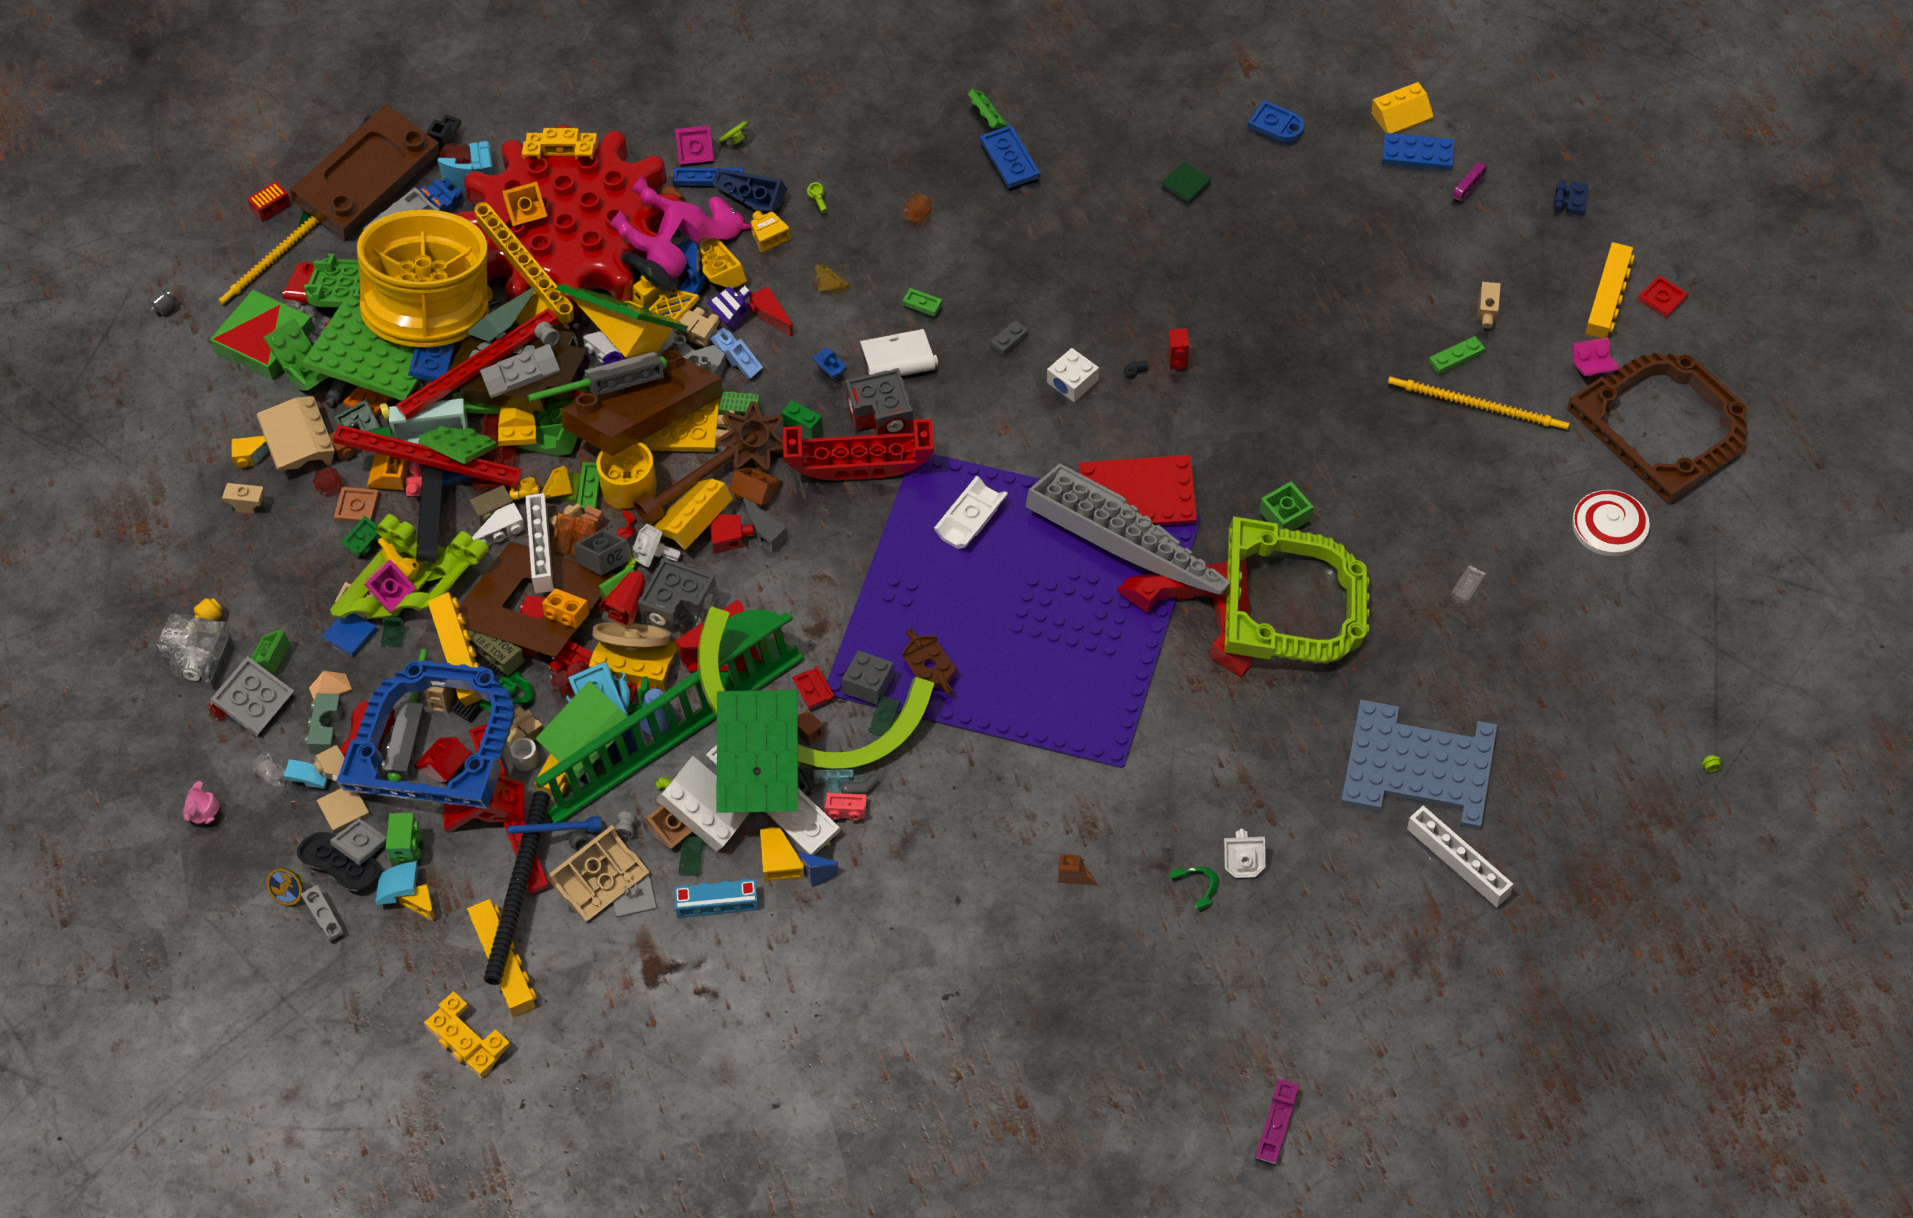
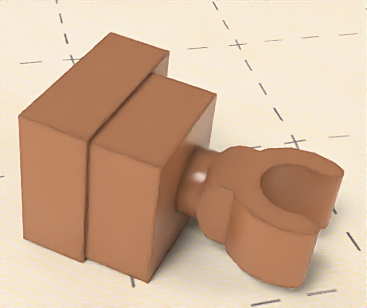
[577,505,605,539]

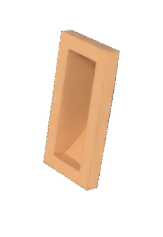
[309,671,352,701]

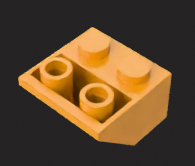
[367,453,411,490]

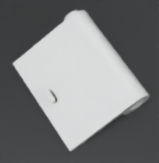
[860,329,938,376]

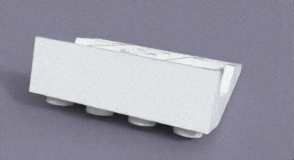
[656,756,749,852]

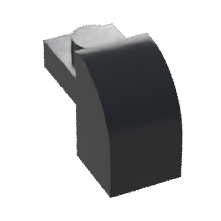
[426,114,462,147]

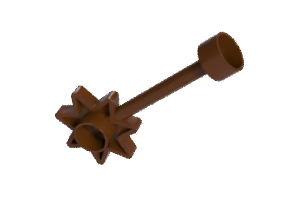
[633,401,783,525]

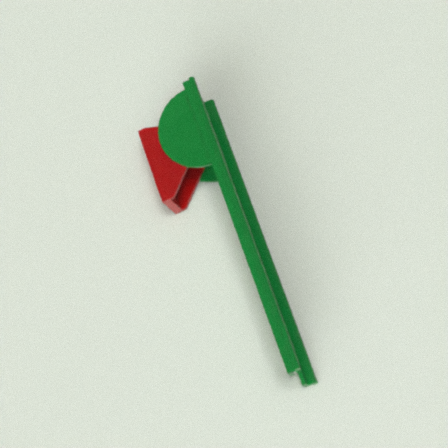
[534,599,804,823]

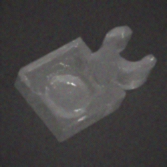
[282,299,315,319]

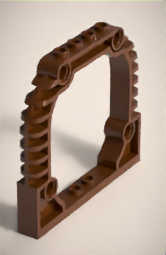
[1567,353,1747,505]

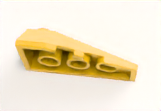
[699,238,747,288]

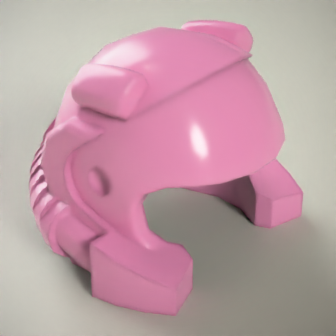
[182,781,220,824]

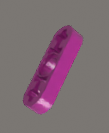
[1452,162,1488,201]

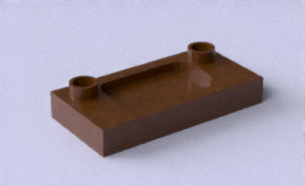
[290,104,439,240]
[561,350,722,456]

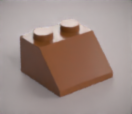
[729,467,782,506]

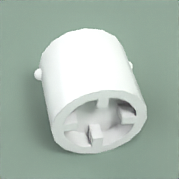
[510,737,539,771]

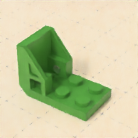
[263,318,329,390]

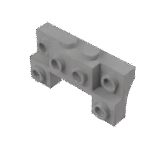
[363,188,440,231]

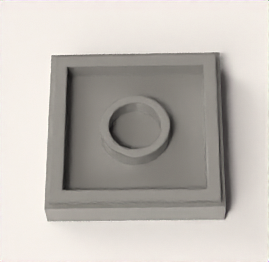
[330,818,387,865]

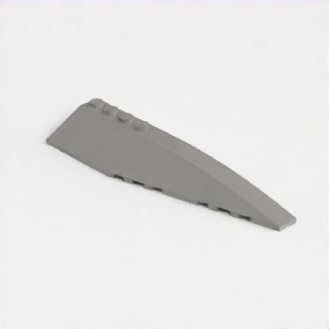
[1026,463,1231,595]

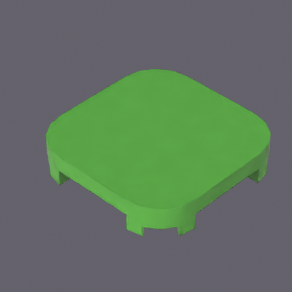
[304,253,360,307]

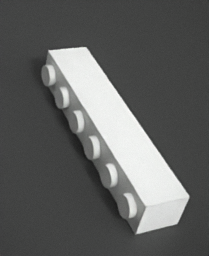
[526,493,554,593]
[1407,806,1514,908]

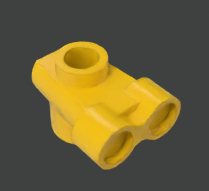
[510,477,540,501]

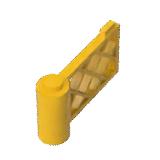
[648,290,699,341]

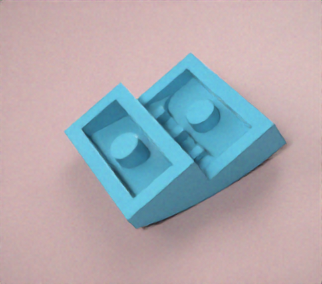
[438,158,474,191]
[376,861,418,905]

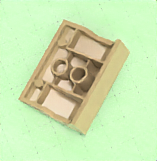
[256,396,335,471]
[546,825,649,922]

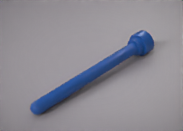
[507,816,601,834]

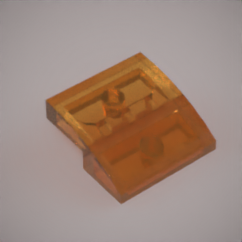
[551,513,598,555]

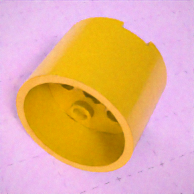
[596,442,657,510]

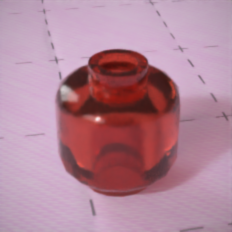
[312,467,342,494]

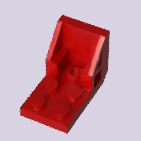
[444,774,524,832]

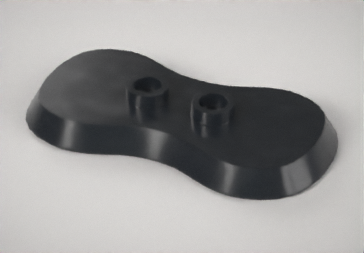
[297,832,381,891]

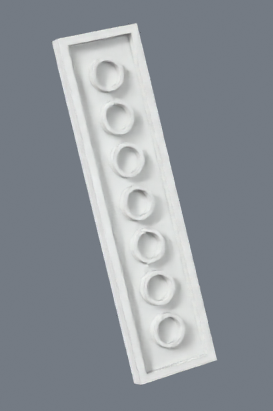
[706,745,841,855]

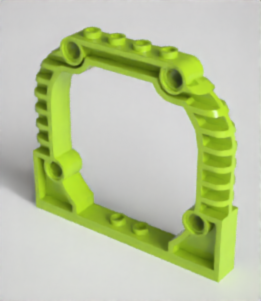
[1224,516,1369,664]

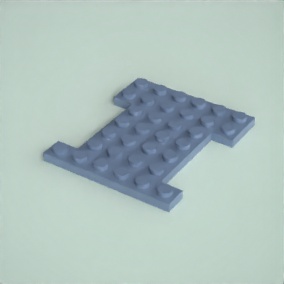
[1341,700,1497,830]

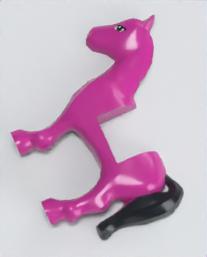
[610,176,751,292]

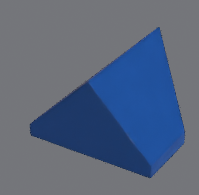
[798,852,839,887]

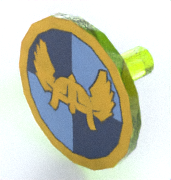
[266,867,306,906]

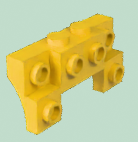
[522,128,598,159]
[424,991,511,1079]

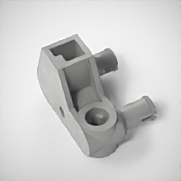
[673,334,726,377]

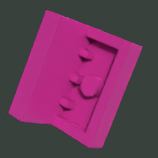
[675,125,714,165]

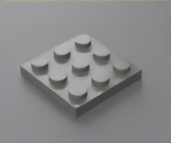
[210,656,294,736]

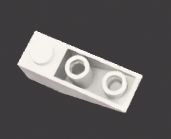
[472,503,525,546]

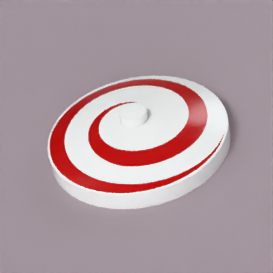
[1572,490,1650,556]

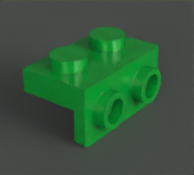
[340,516,381,558]

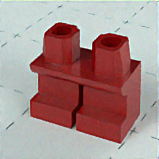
[548,640,593,682]

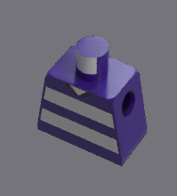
[707,286,752,331]

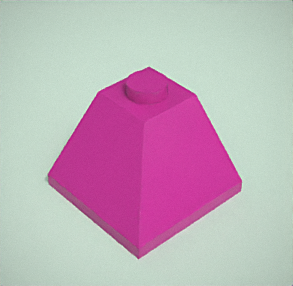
[364,560,416,613]

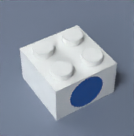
[1047,348,1099,402]

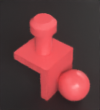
[405,462,422,496]

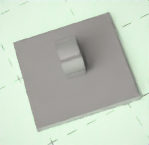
[613,873,657,918]

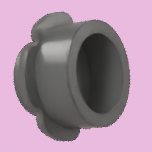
[569,832,588,851]

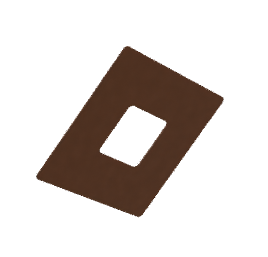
[458,542,615,656]

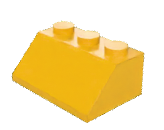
[1371,82,1434,134]

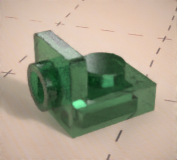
[381,616,405,648]

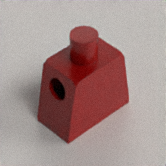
[710,514,754,554]

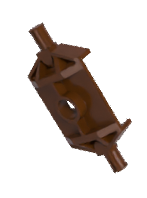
[902,628,957,696]

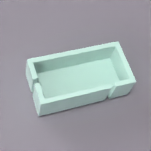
[389,399,469,445]

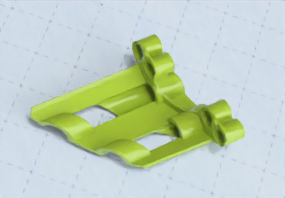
[330,514,489,619]

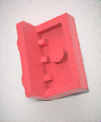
[824,793,867,821]

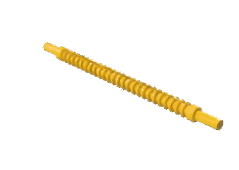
[218,216,320,305]
[1388,377,1570,430]

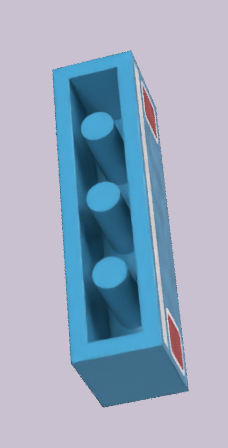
[674,879,758,918]

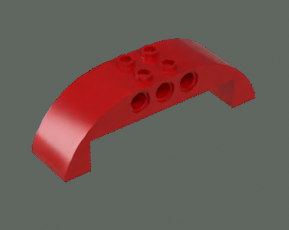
[783,419,934,480]

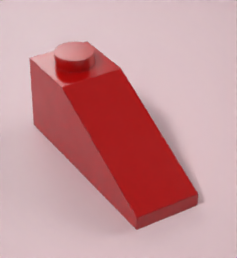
[748,287,793,336]

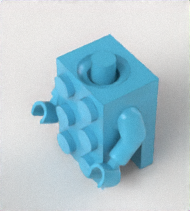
[566,662,630,716]

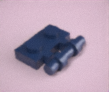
[1554,179,1589,215]

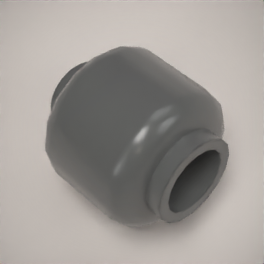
[149,289,176,315]

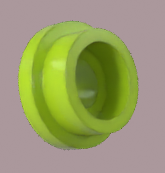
[1701,755,1722,773]

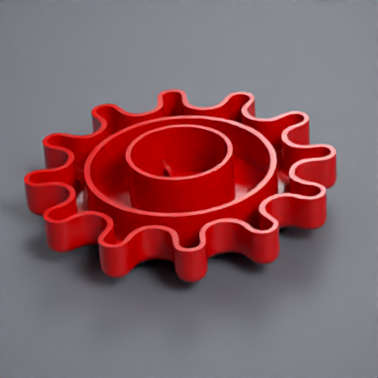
[455,125,681,317]

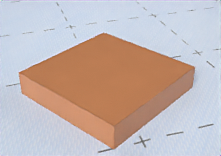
[334,487,379,523]

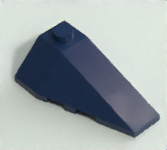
[712,168,787,212]

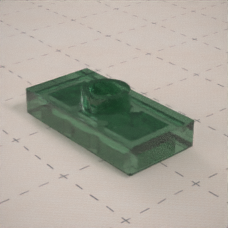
[868,695,900,736]
[679,837,703,876]

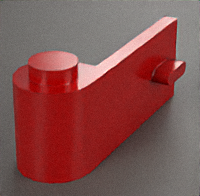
[282,261,314,304]

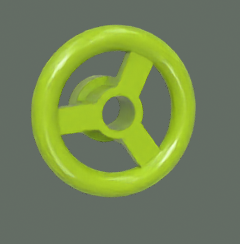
[719,121,748,145]

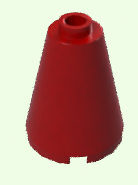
[599,571,646,626]

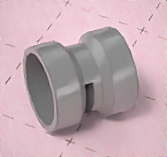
[534,322,560,346]
[615,812,637,839]

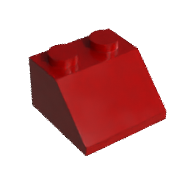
[414,737,471,782]

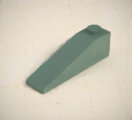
[467,288,535,342]

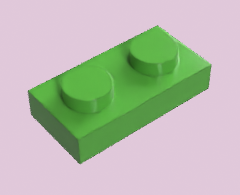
[902,288,942,317]

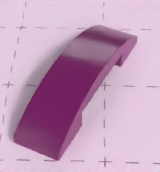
[1255,1079,1299,1164]

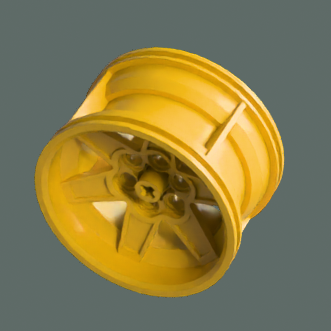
[357,209,489,347]

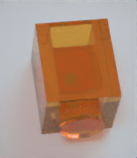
[904,192,931,224]

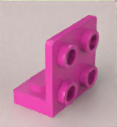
[1572,337,1619,376]

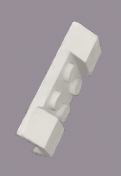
[934,476,1008,549]

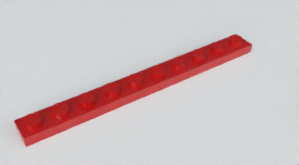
[396,308,559,420]
[333,424,522,487]
[468,724,549,895]

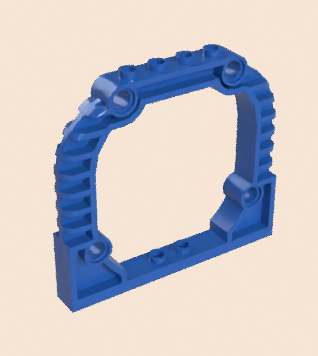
[336,660,515,809]

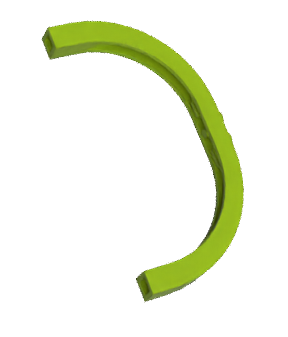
[698,606,934,770]

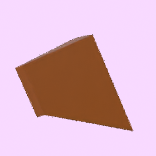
[1058,854,1099,886]

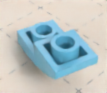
[284,759,328,789]

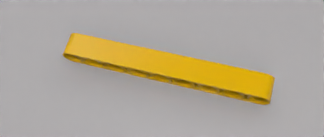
[475,202,574,324]

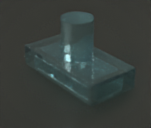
[813,770,854,793]

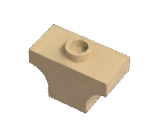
[222,483,265,514]

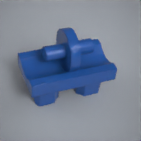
[812,347,847,381]

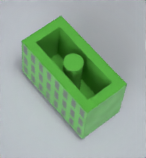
[719,392,760,417]

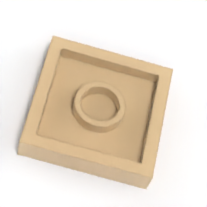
[317,788,370,834]

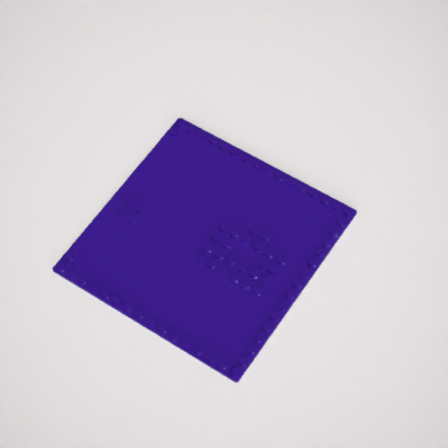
[827,454,1201,768]

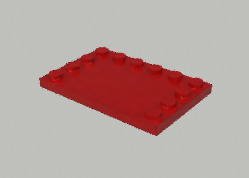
[1078,455,1197,526]

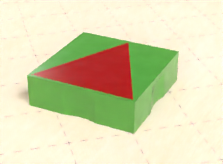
[210,290,315,380]

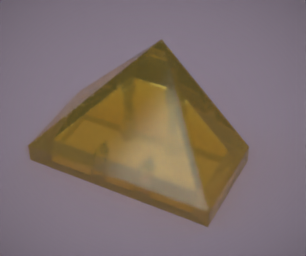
[815,264,851,292]

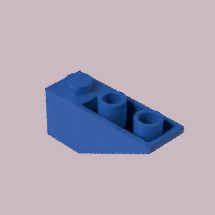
[676,239,702,285]

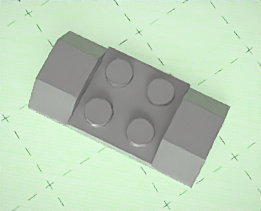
[480,344,561,398]

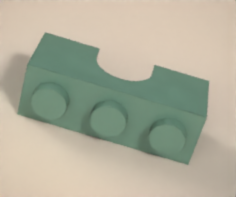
[305,693,343,754]

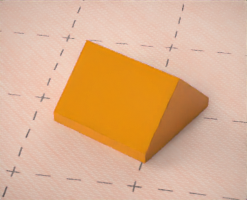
[502,181,547,226]

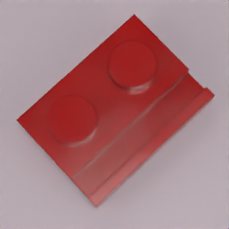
[792,666,835,711]

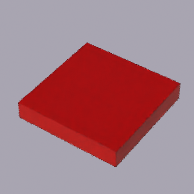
[1637,275,1688,319]

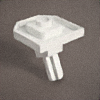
[633,524,681,567]
[1224,828,1266,878]

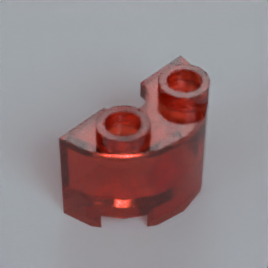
[439,143,472,164]

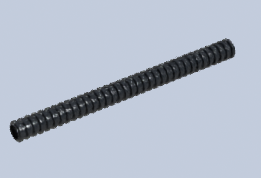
[483,791,551,985]

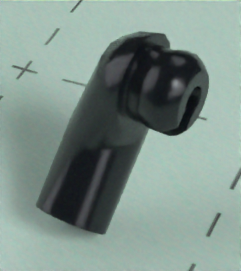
[1124,361,1148,377]
[798,768,812,796]

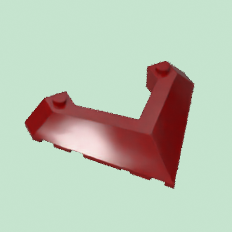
[1117,558,1252,678]

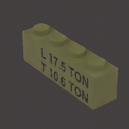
[465,628,525,676]

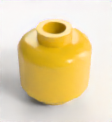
[193,598,223,626]

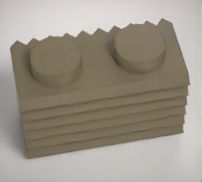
[469,485,513,525]

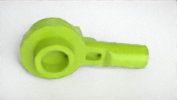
[807,182,828,214]

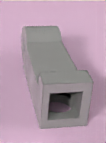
[301,885,343,942]

